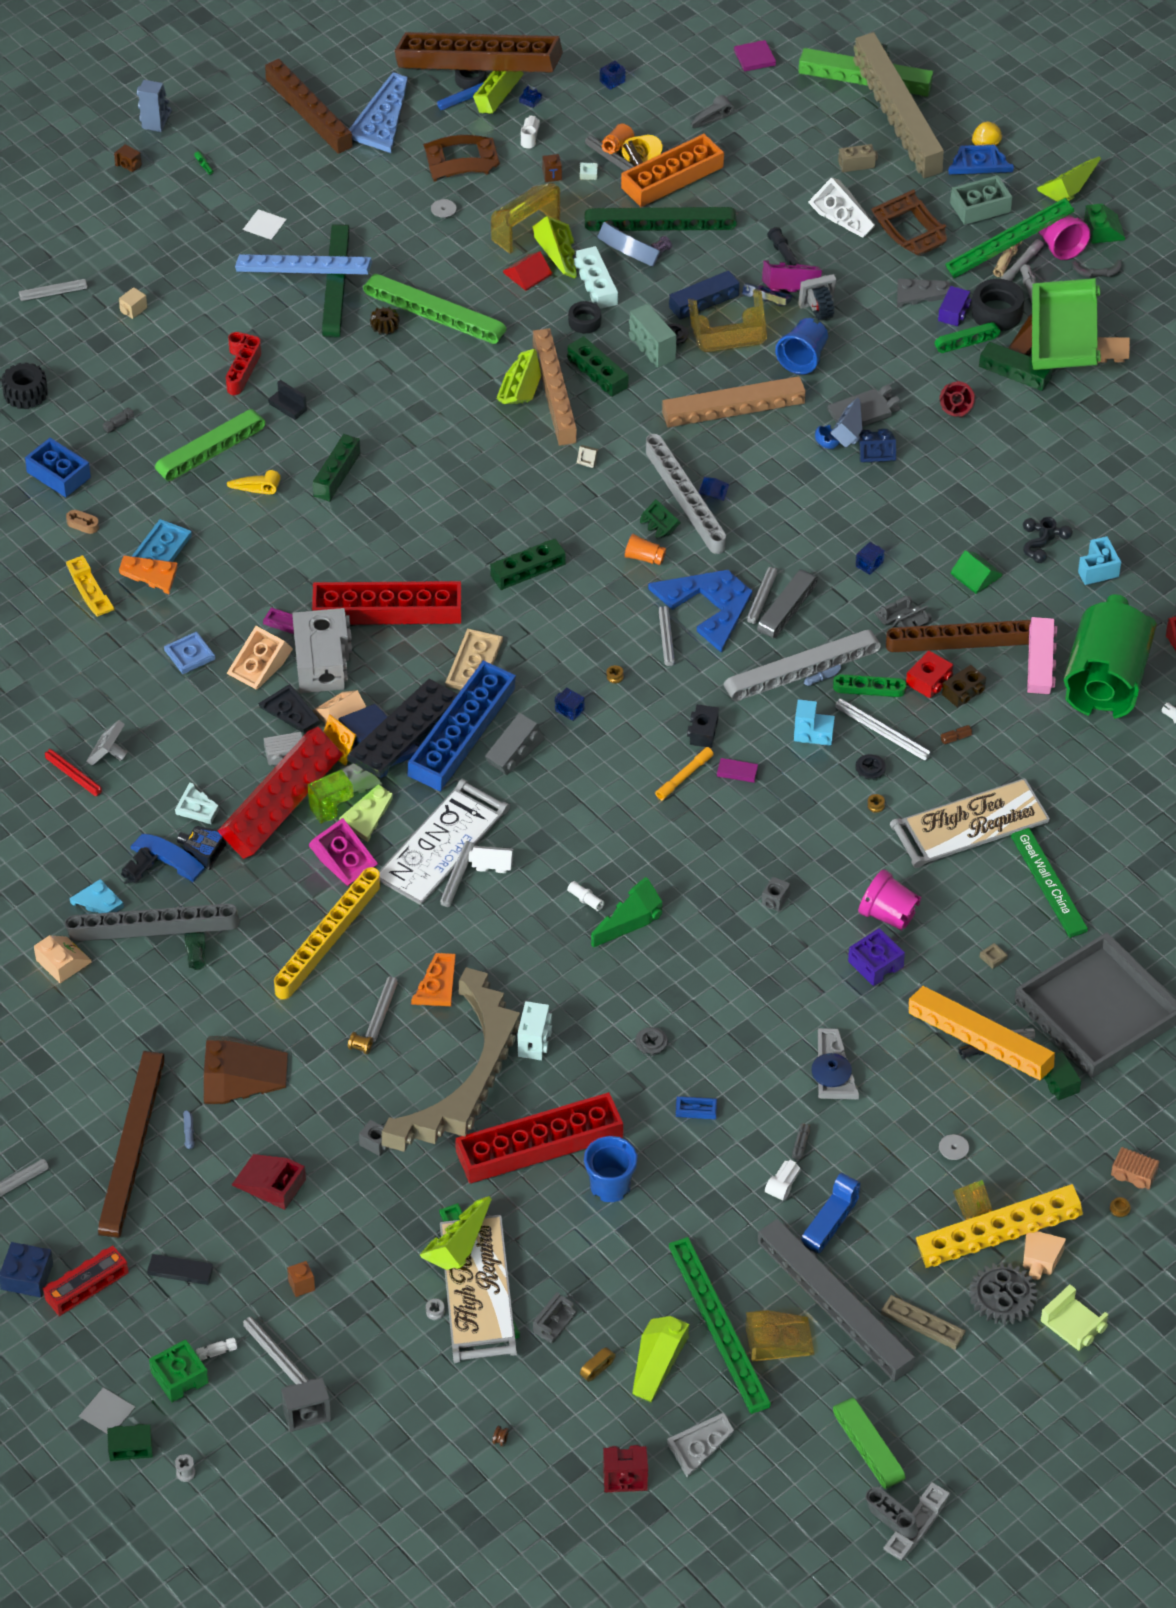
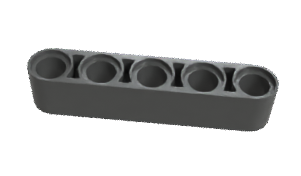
[757,569,818,639]

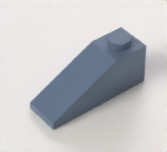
[831,397,862,448]

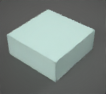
[580,163,597,180]

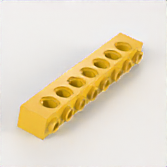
[916,1184,1083,1268]

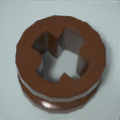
[492,1425,509,1447]

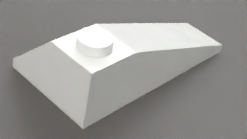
[809,178,875,238]

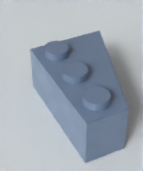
[137,80,172,132]

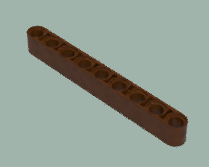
[886,620,1031,652]

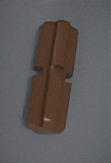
[940,725,972,744]

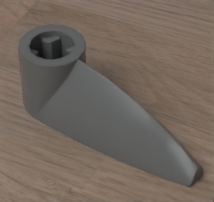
[691,95,734,128]

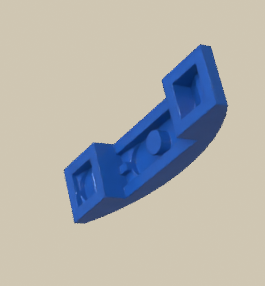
[130,834,205,882]

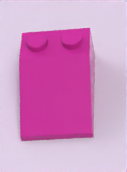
[309,818,378,886]

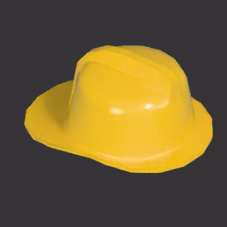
[622,135,662,162]

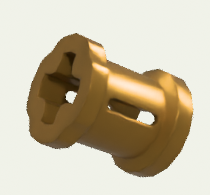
[348,1032,373,1055]

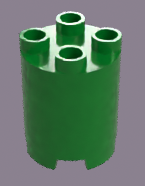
[1063,594,1157,719]

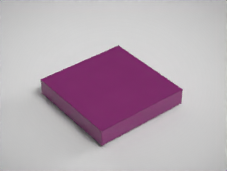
[734,40,776,72]

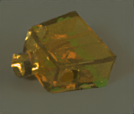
[953,1180,992,1220]

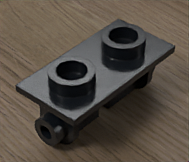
[121,847,158,884]

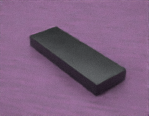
[147,1254,213,1285]

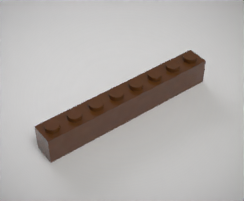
[265,59,352,154]

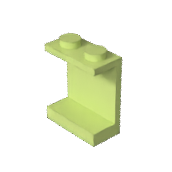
[1041,1285,1108,1351]

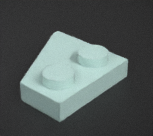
[175,783,219,824]

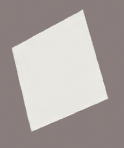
[243,209,287,239]

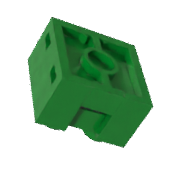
[149,1339,209,1403]

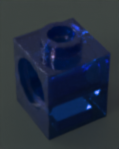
[600,61,626,90]
[856,542,884,575]
[554,687,585,721]

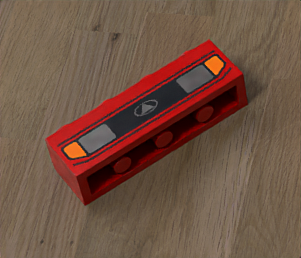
[43,1245,129,1316]

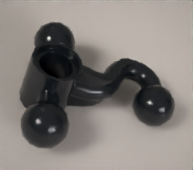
[1023,517,1073,563]

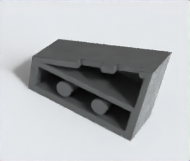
[485,712,545,775]

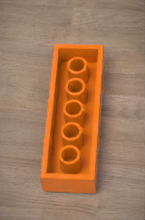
[621,134,724,207]

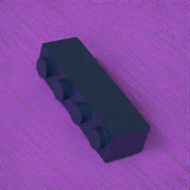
[669,270,740,320]

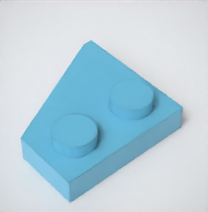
[70,879,124,913]

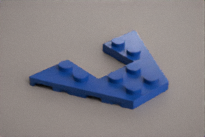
[648,570,752,652]

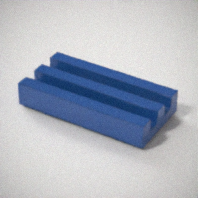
[675,1096,717,1120]

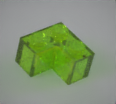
[308,769,354,824]

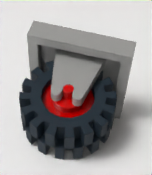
[798,274,836,320]

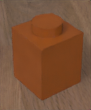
[287,1261,315,1297]

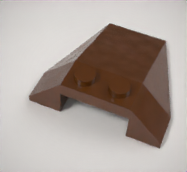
[204,1036,288,1104]

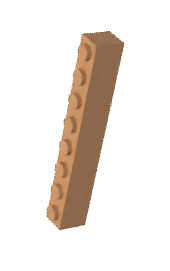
[533,328,576,445]
[662,376,805,428]

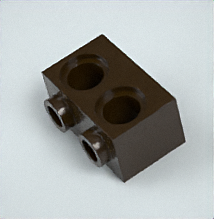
[942,665,986,708]

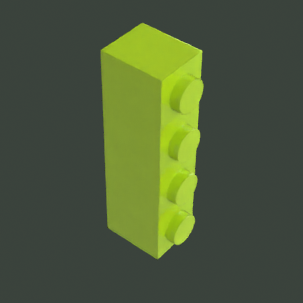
[473,70,524,114]

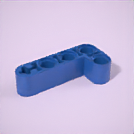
[801,1172,860,1253]

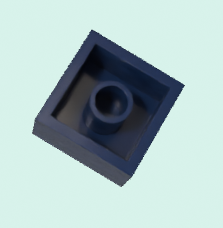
[0,1242,53,1298]

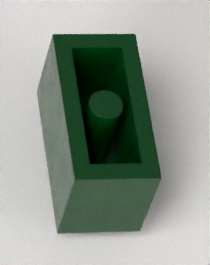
[1042,1051,1081,1101]
[107,1424,153,1461]

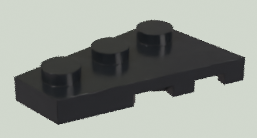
[258,684,321,734]

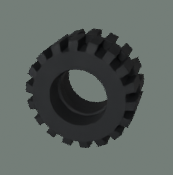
[1,362,48,409]

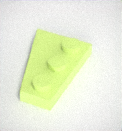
[339,784,393,842]

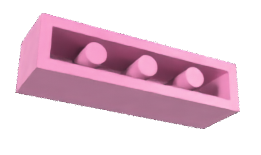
[1027,617,1057,694]

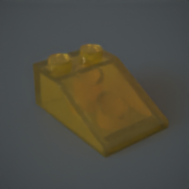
[745,1310,814,1361]

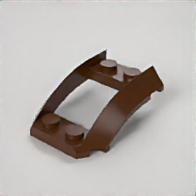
[423,135,500,182]
[871,189,947,256]

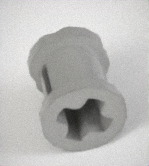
[175,1454,195,1482]

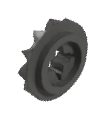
[635,1027,667,1056]

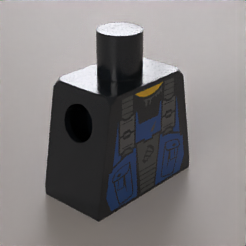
[177,826,227,870]

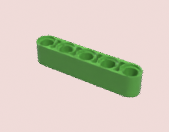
[833,1397,905,1489]

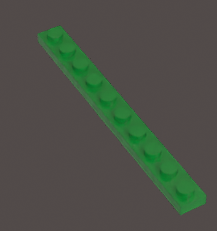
[669,1237,771,1414]

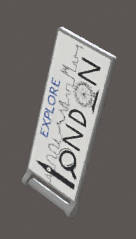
[379,778,510,905]

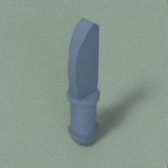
[804,665,841,686]
[183,1110,195,1149]

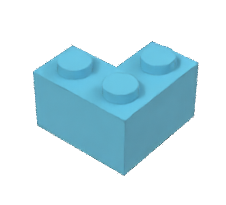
[1078,536,1121,585]
[794,700,835,745]

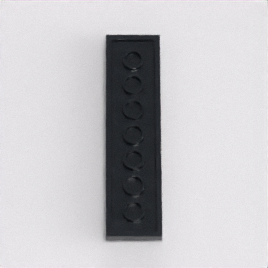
[347,679,458,777]

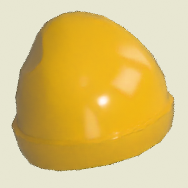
[972,121,1002,146]

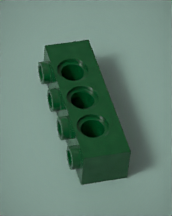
[567,336,629,397]
[490,538,566,590]

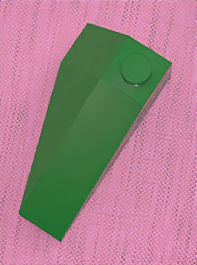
[591,877,662,947]

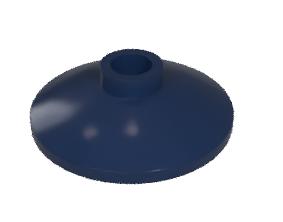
[811,1053,852,1087]

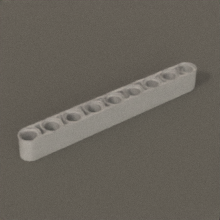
[646,434,726,554]
[724,630,881,701]

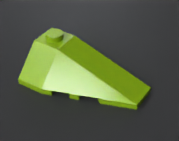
[1037,156,1101,202]
[532,216,577,278]
[420,1196,492,1270]
[633,1316,689,1402]

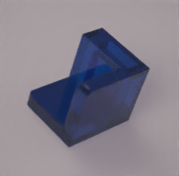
[699,477,729,501]

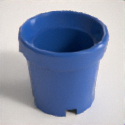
[775,318,829,375]
[584,1136,638,1203]

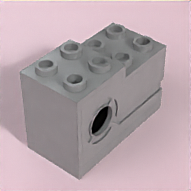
[292,608,352,693]

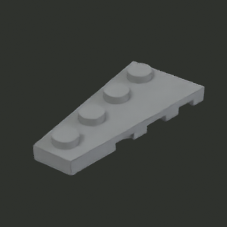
[818,1028,859,1099]

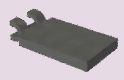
[828,384,900,427]

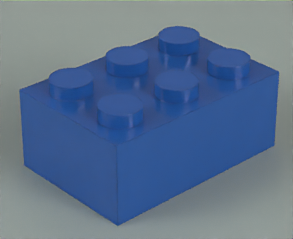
[25,438,91,497]

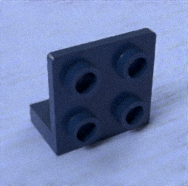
[858,429,896,462]

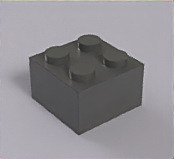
[281,1378,331,1432]

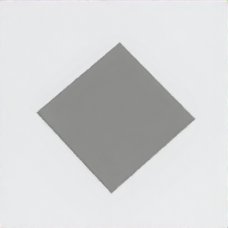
[79,1387,135,1434]

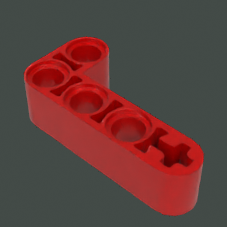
[226,332,261,395]

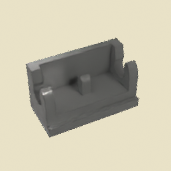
[533,1292,576,1344]

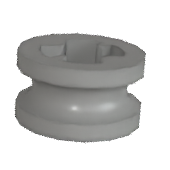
[426,1299,445,1320]

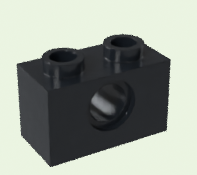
[687,704,719,748]

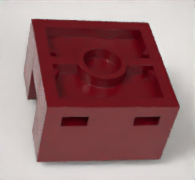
[603,1445,648,1493]

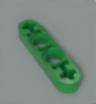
[934,322,1000,353]
[833,675,906,697]

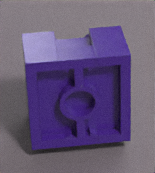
[848,928,905,987]

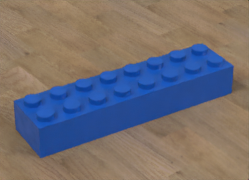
[408,660,516,792]

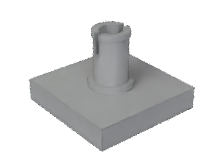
[86,720,127,765]

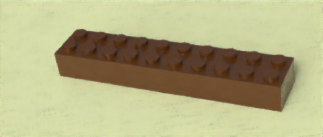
[394,32,563,73]

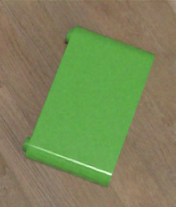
[1032,278,1101,370]

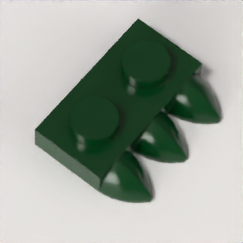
[640,499,681,538]

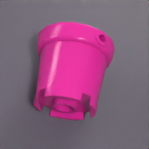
[1038,215,1090,260]
[858,869,922,931]

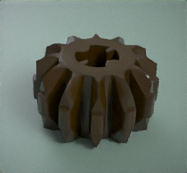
[370,306,400,335]

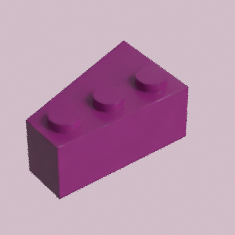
[762,260,822,292]

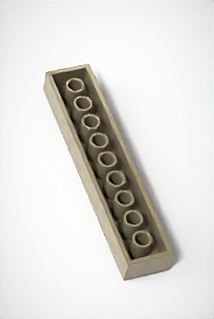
[853,32,944,179]

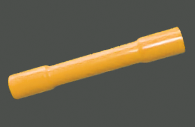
[655,747,714,800]

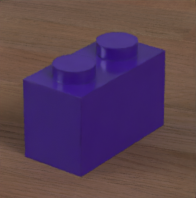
[938,286,972,326]

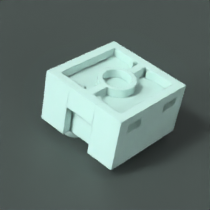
[518,1001,552,1060]

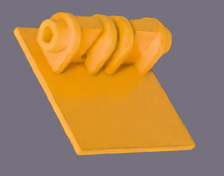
[324,714,356,766]

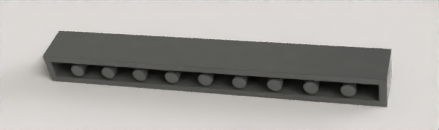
[758,1219,915,1382]

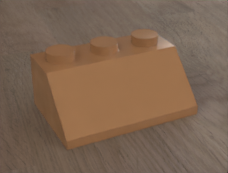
[1098,338,1130,362]

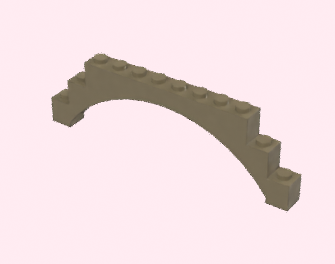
[382,967,521,1152]

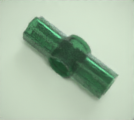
[184,932,206,970]

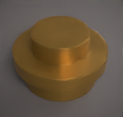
[1110,1197,1131,1217]

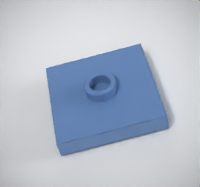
[164,632,215,674]

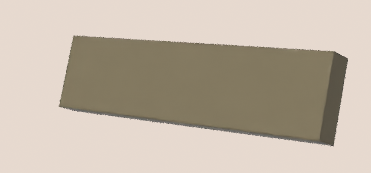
[881,1295,966,1350]

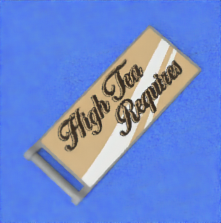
[890,779,1050,868]
[440,1215,517,1363]

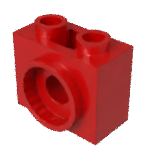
[906,651,954,699]

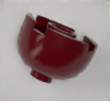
[939,381,976,417]

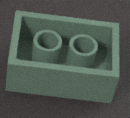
[950,175,1012,225]
[629,304,676,368]

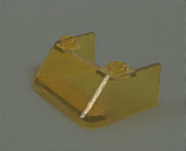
[491,183,560,254]
[688,289,767,352]

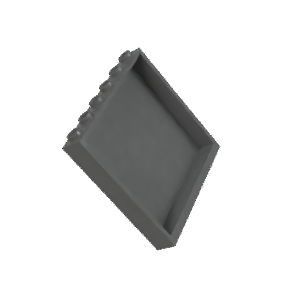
[1015,932,1176,1078]

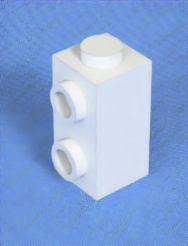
[469,846,513,873]

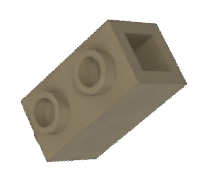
[838,144,878,172]

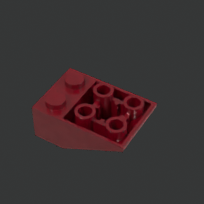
[232,1154,306,1210]

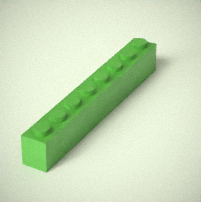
[799,48,933,97]

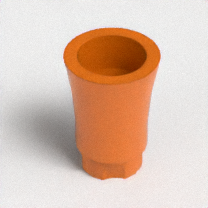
[601,124,635,154]
[625,534,666,565]

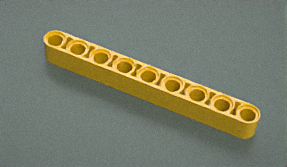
[274,867,380,999]

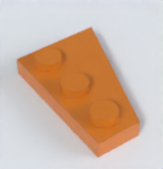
[119,556,178,594]

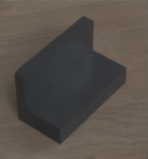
[268,380,307,420]

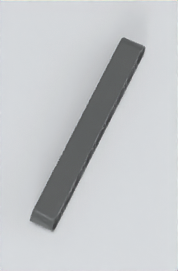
[65,904,240,941]

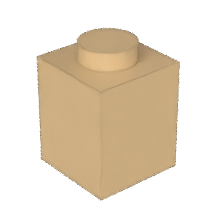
[119,287,147,319]

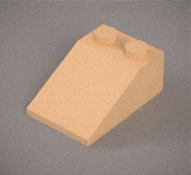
[227,626,293,690]

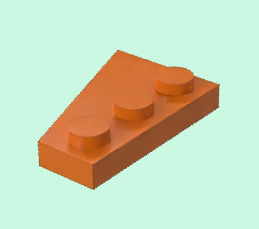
[411,953,456,1006]

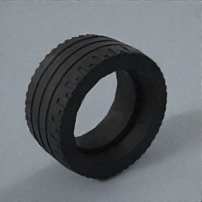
[971,278,1025,331]

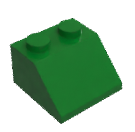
[1084,203,1125,244]

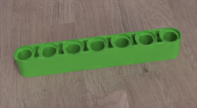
[155,409,265,481]

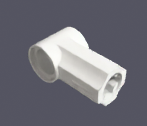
[521,116,540,148]
[765,1160,800,1201]

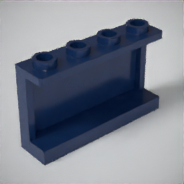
[338,704,418,778]

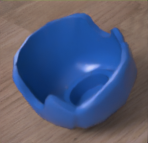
[815,425,840,450]

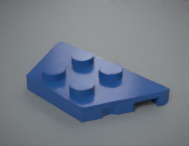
[948,145,1014,174]

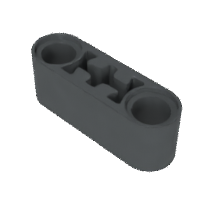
[865,1487,919,1540]

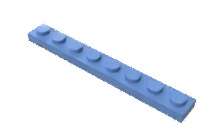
[235,254,372,274]

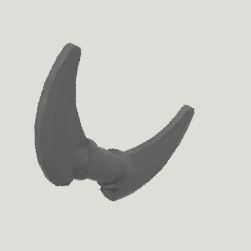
[1072,260,1121,278]

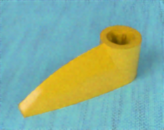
[227,470,281,494]

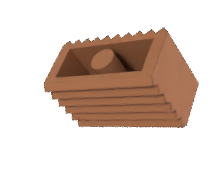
[1111,1147,1159,1189]

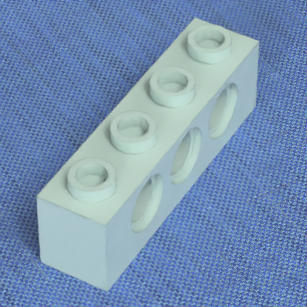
[574,246,618,309]

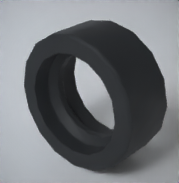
[455,69,487,90]
[568,301,601,334]

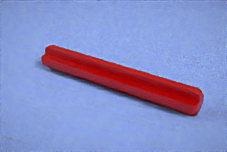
[45,749,102,796]

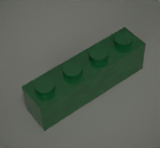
[979,341,1053,391]
[313,434,361,502]

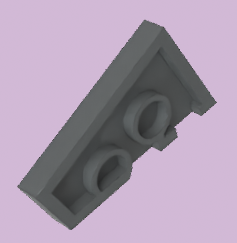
[897,279,950,308]

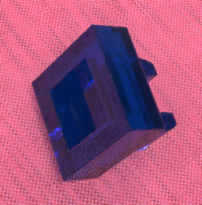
[519,86,542,108]

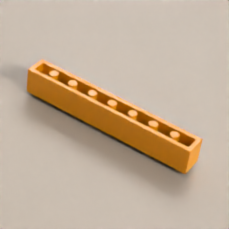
[909,986,1055,1080]

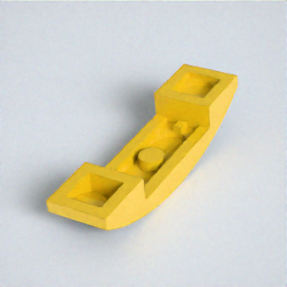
[66,555,114,617]

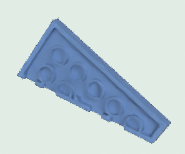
[349,72,408,153]

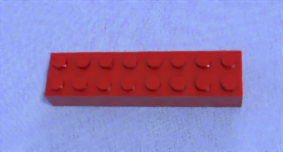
[312,581,462,625]
[217,727,343,859]
[456,1092,623,1184]

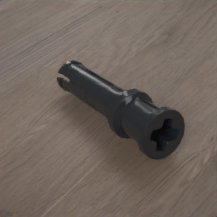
[767,227,800,265]

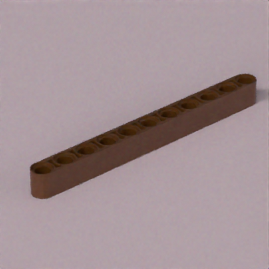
[98,1051,165,1238]

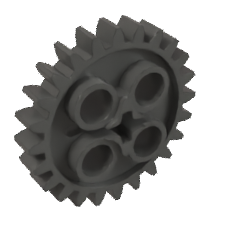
[969,1262,1038,1325]

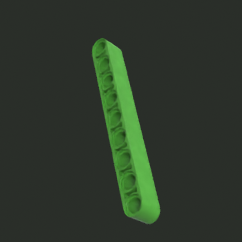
[363,274,507,344]

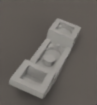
[884,1482,950,1561]

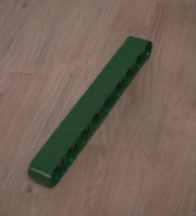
[584,207,737,231]
[322,224,349,337]

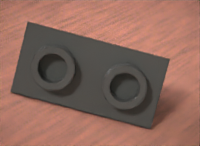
[874,595,914,625]
[892,605,931,628]

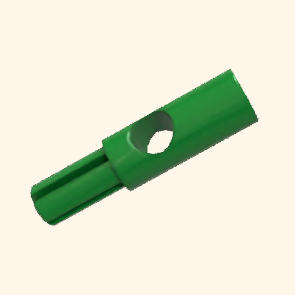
[194,151,214,175]

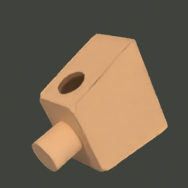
[1023,1231,1066,1280]

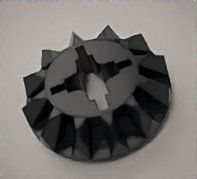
[668,324,688,346]
[855,754,886,780]

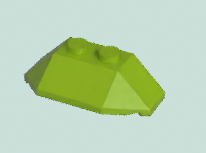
[496,348,541,404]

